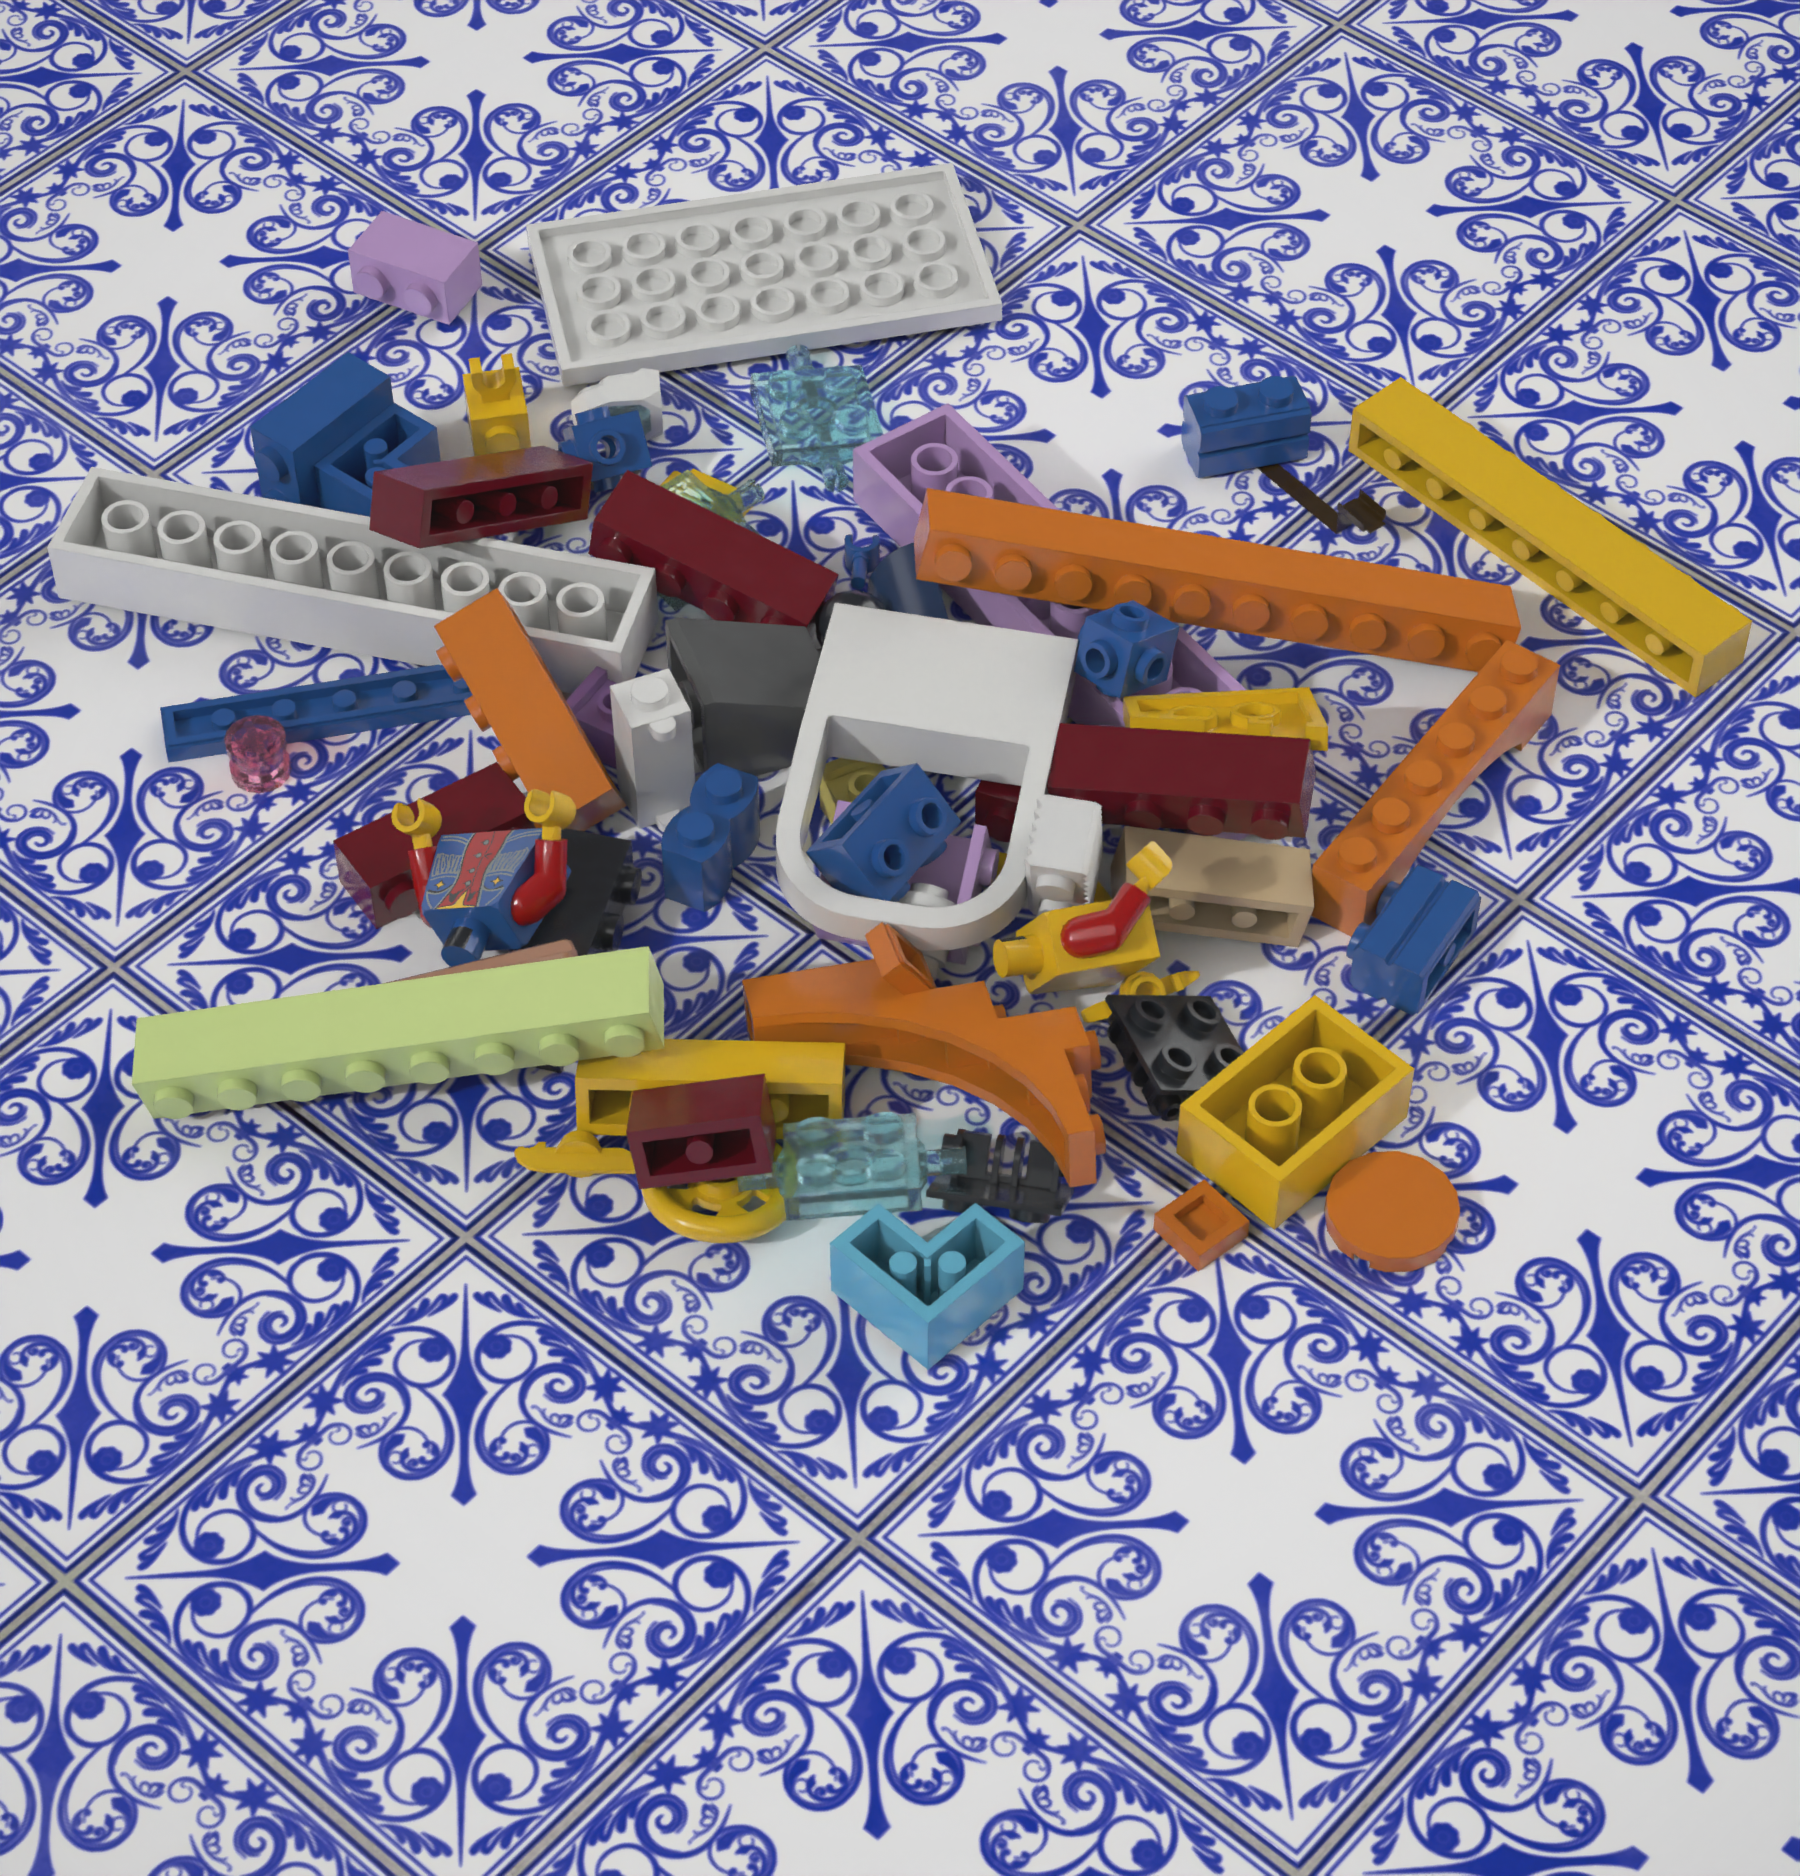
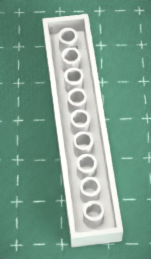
[47,467,659,693]

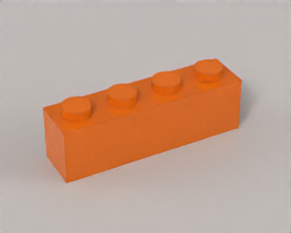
[434,588,627,831]

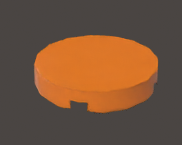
[1324,1151,1460,1272]

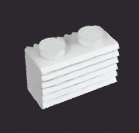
[1025,794,1103,917]

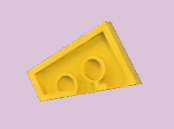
[1123,687,1328,751]

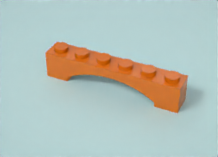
[1311,639,1560,937]

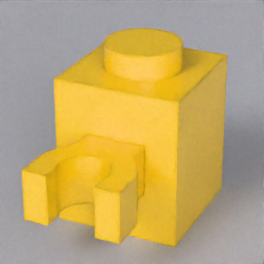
[462,353,531,456]

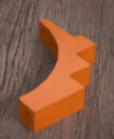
[742,959,1106,1188]

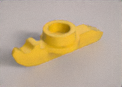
[1080,971,1200,1023]
[514,1131,636,1178]

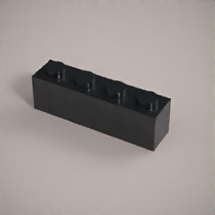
[508,828,642,1073]

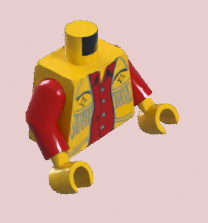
[993,841,1172,994]

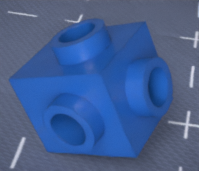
[558,406,652,493]
[1074,600,1180,698]

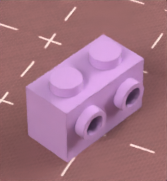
[348,211,482,325]

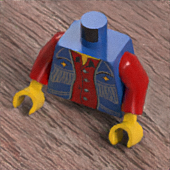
[391,789,576,966]

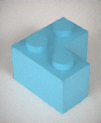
[830,1203,1025,1370]

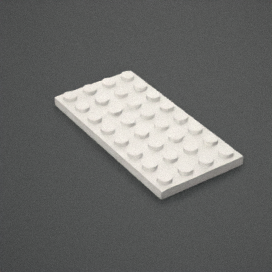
[526,163,1002,387]

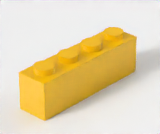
[575,1039,845,1141]

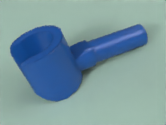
[844,534,880,589]

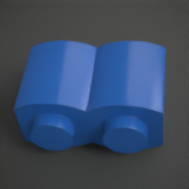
[661,763,760,912]

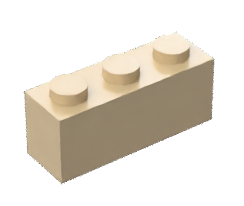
[1110,826,1314,947]

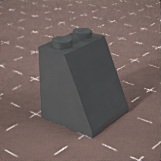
[665,618,822,776]

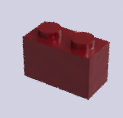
[626,1073,777,1190]

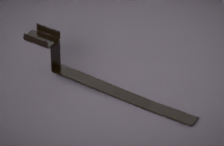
[1256,463,1386,534]

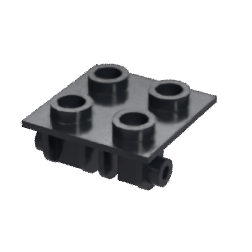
[1105,995,1244,1121]
[926,1128,1075,1223]

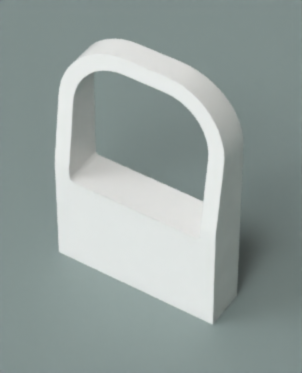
[776,603,1078,951]

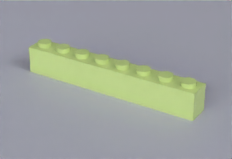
[132,946,664,1119]

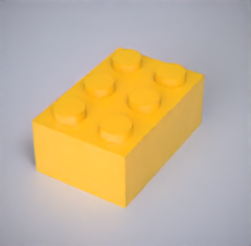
[1176,995,1415,1230]

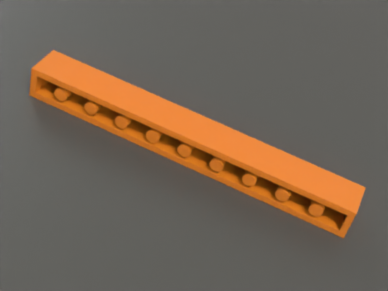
[914,488,1521,672]

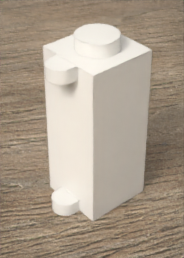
[610,668,695,832]

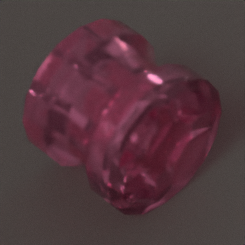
[224,715,292,793]

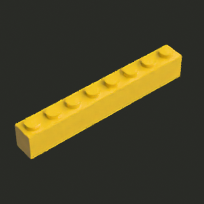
[1348,377,1752,698]

